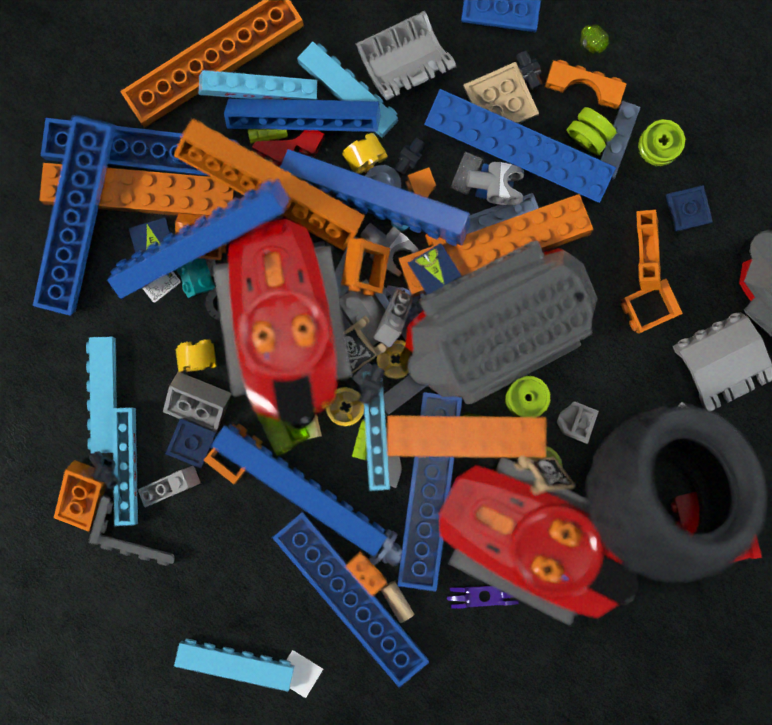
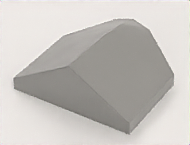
[557,401,599,443]

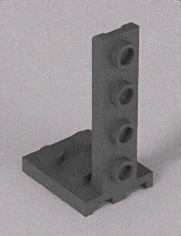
[89,494,174,566]

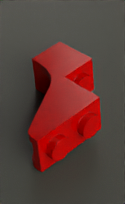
[252,130,325,168]

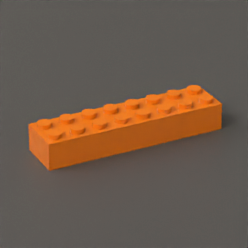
[388,416,546,457]

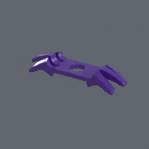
[447,586,518,608]

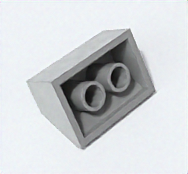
[339,279,386,346]
[163,372,231,432]

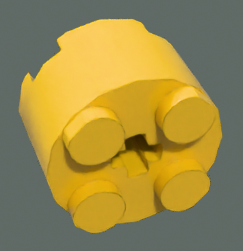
[342,133,388,174]
[176,340,217,372]
[377,340,413,379]
[326,387,365,426]

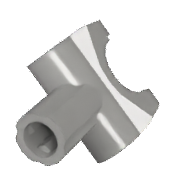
[466,162,524,205]
[360,223,419,277]

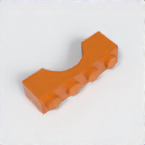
[545,60,626,109]
[405,168,446,246]
[637,210,661,291]

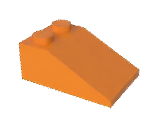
[54,460,107,531]

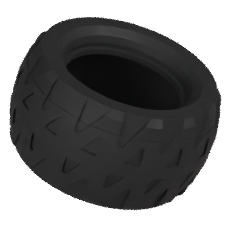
[587,405,766,581]

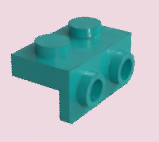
[177,258,215,298]

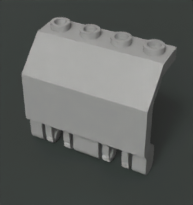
[356,11,456,100]
[673,312,772,411]

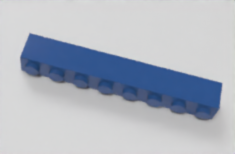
[224,99,381,132]

